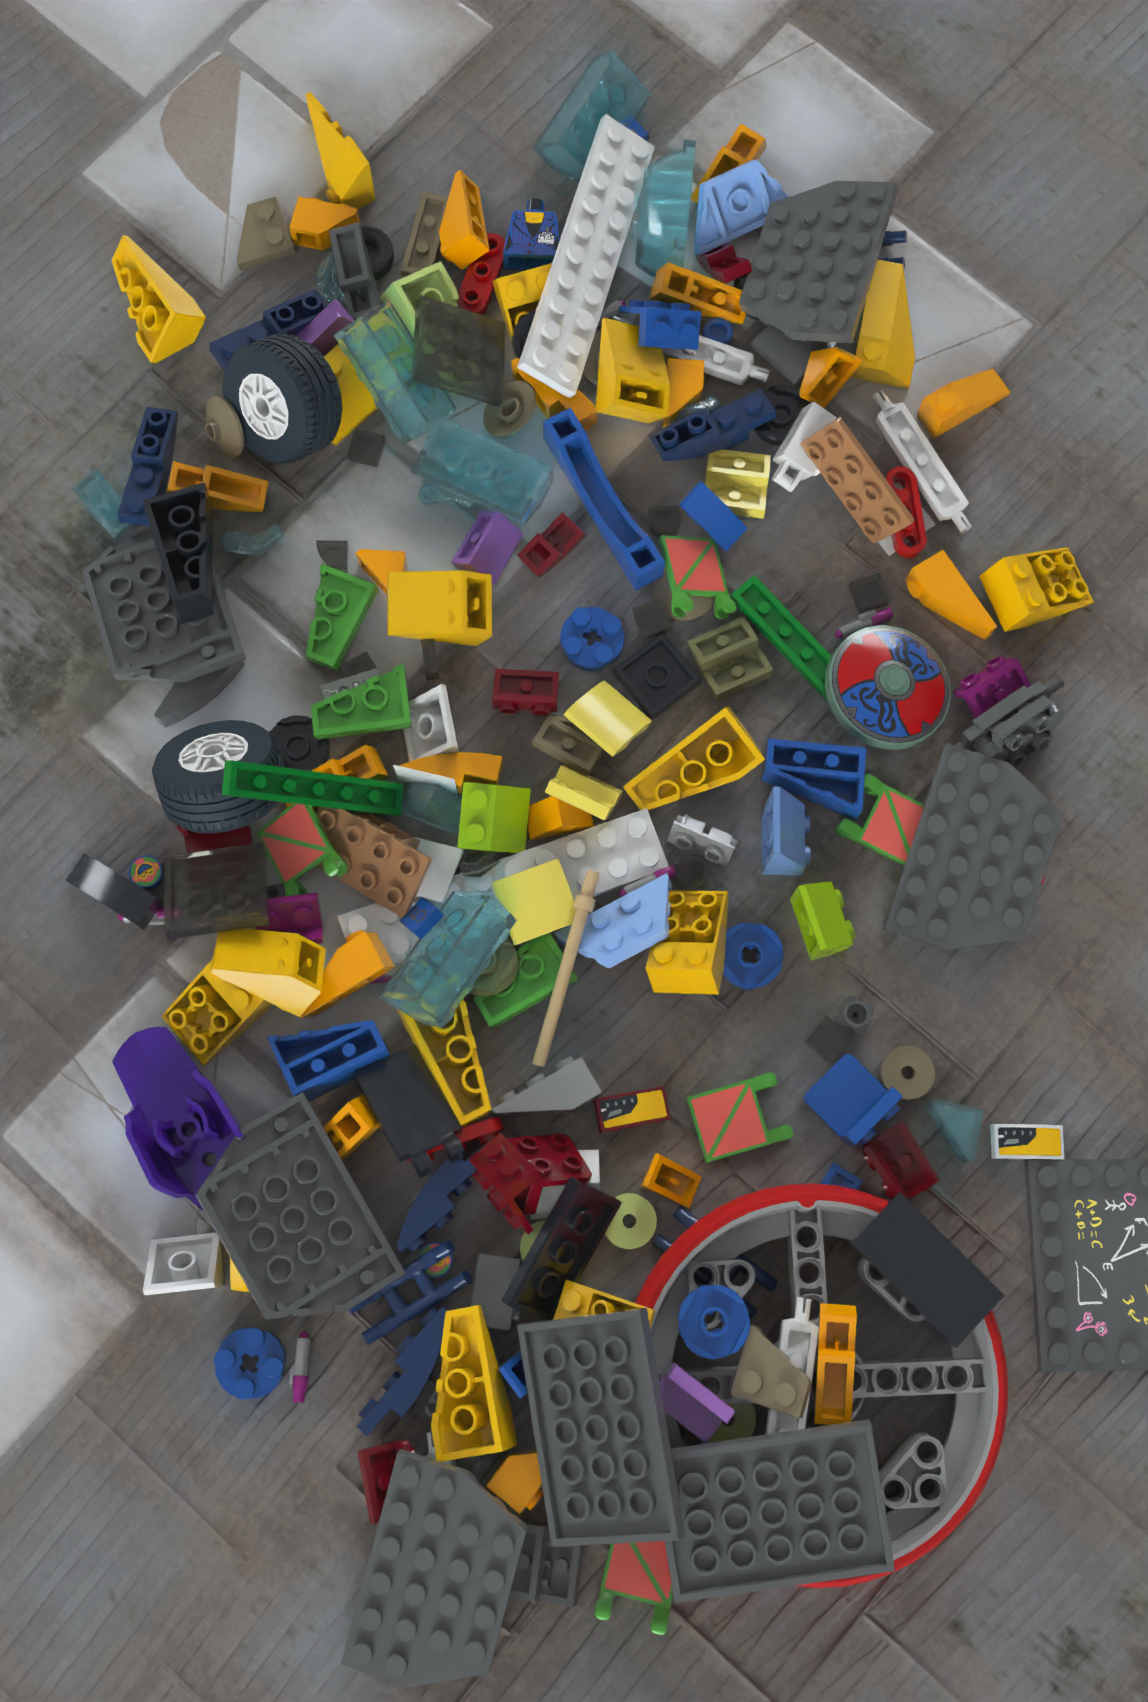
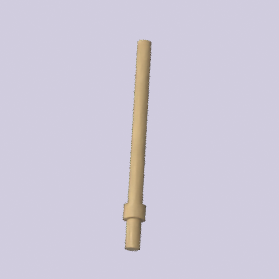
[532,870,600,1067]

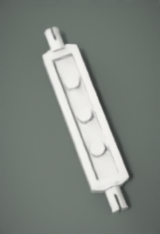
[613,314,770,386]
[872,390,972,534]
[765,1297,819,1435]

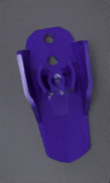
[112,1027,245,1211]

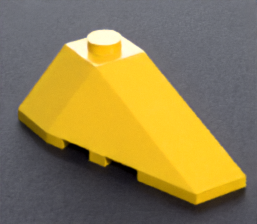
[305,92,376,209]
[111,235,206,363]
[850,259,915,389]
[623,707,765,810]
[431,1305,517,1462]

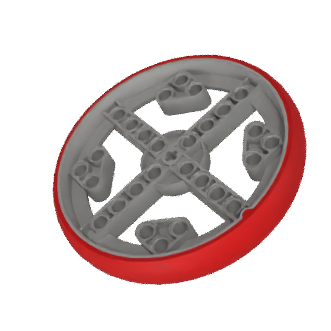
[635,1183,1008,1588]

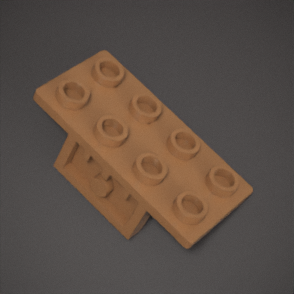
[800,417,914,544]
[316,807,431,917]

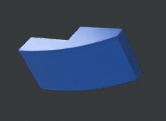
[679,481,748,552]

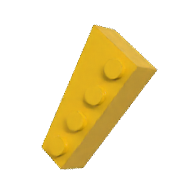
[397,974,491,1127]

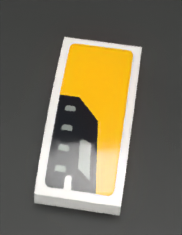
[990,1124,1064,1160]

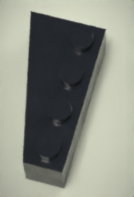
[142,482,213,624]

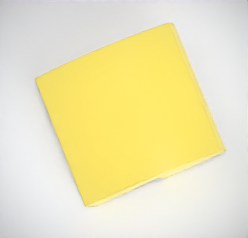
[705,449,771,519]
[564,680,652,757]
[545,764,623,820]
[491,858,576,946]

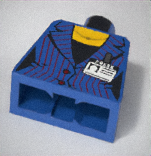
[503,198,560,271]

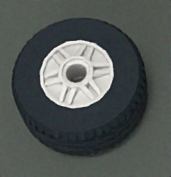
[222,333,342,464]
[152,720,284,833]

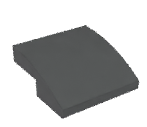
[750,325,839,385]
[509,1521,584,1607]

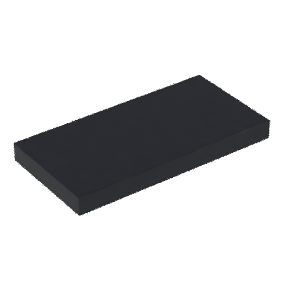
[501,1176,622,1321]
[850,1192,1005,1348]

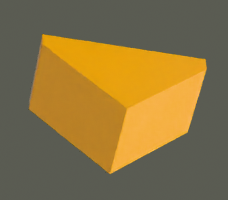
[799,347,862,408]
[355,549,408,595]
[527,796,594,841]
[640,1153,702,1208]

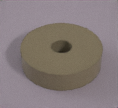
[879,1046,935,1101]

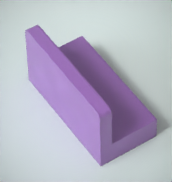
[296,299,357,356]
[451,511,523,585]
[659,1362,735,1442]

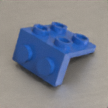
[619,300,701,350]
[803,1054,903,1147]

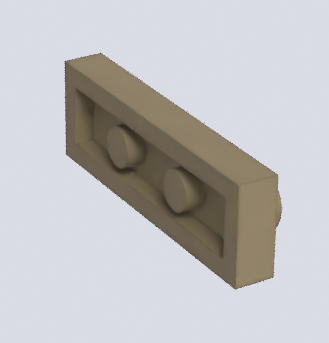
[400,191,448,278]

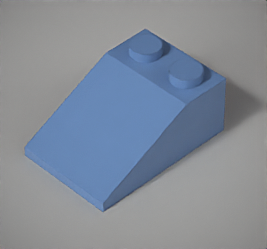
[762,787,811,876]

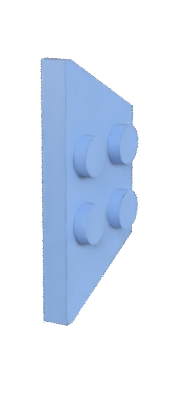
[694,160,788,255]
[555,873,672,968]

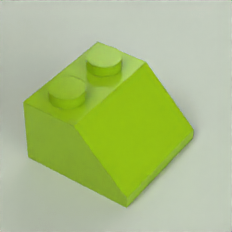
[457,782,531,853]
[790,881,855,961]

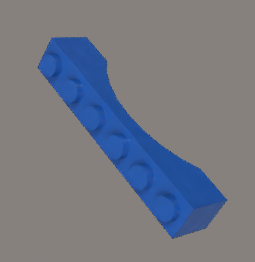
[543,407,665,591]

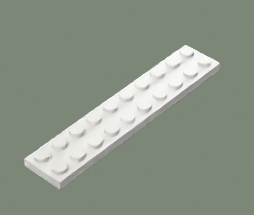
[517,114,655,399]
[337,808,669,965]

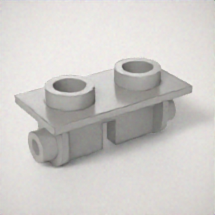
[667,814,738,867]

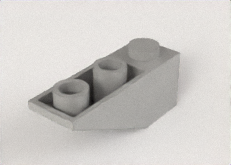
[493,1056,602,1116]

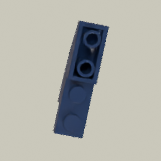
[209,288,328,372]
[649,389,776,461]
[117,407,178,527]
[397,1140,491,1253]
[357,1306,449,1436]

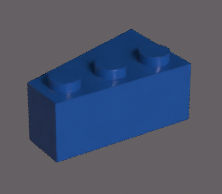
[761,738,866,821]
[267,1020,391,1102]

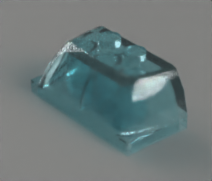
[631,140,696,277]

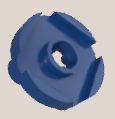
[560,607,624,671]
[723,923,783,990]
[677,1284,750,1359]
[214,1327,286,1400]

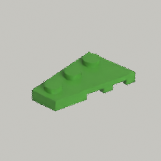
[306,563,379,672]
[310,663,412,740]
[473,933,577,1030]

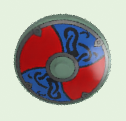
[825,625,951,750]

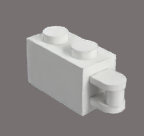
[772,402,837,492]

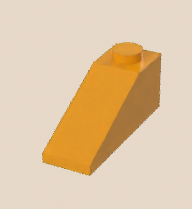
[439,170,489,270]
[649,262,746,325]
[917,368,1010,439]
[906,550,997,640]
[300,930,395,1018]
[323,1095,380,1161]

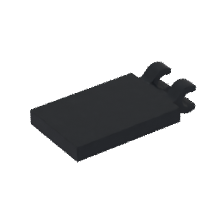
[354,1044,464,1179]

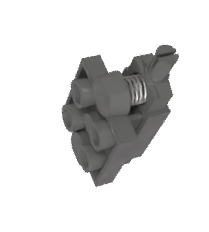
[955,675,1064,769]

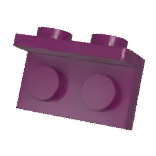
[953,656,1031,719]
[250,892,324,944]

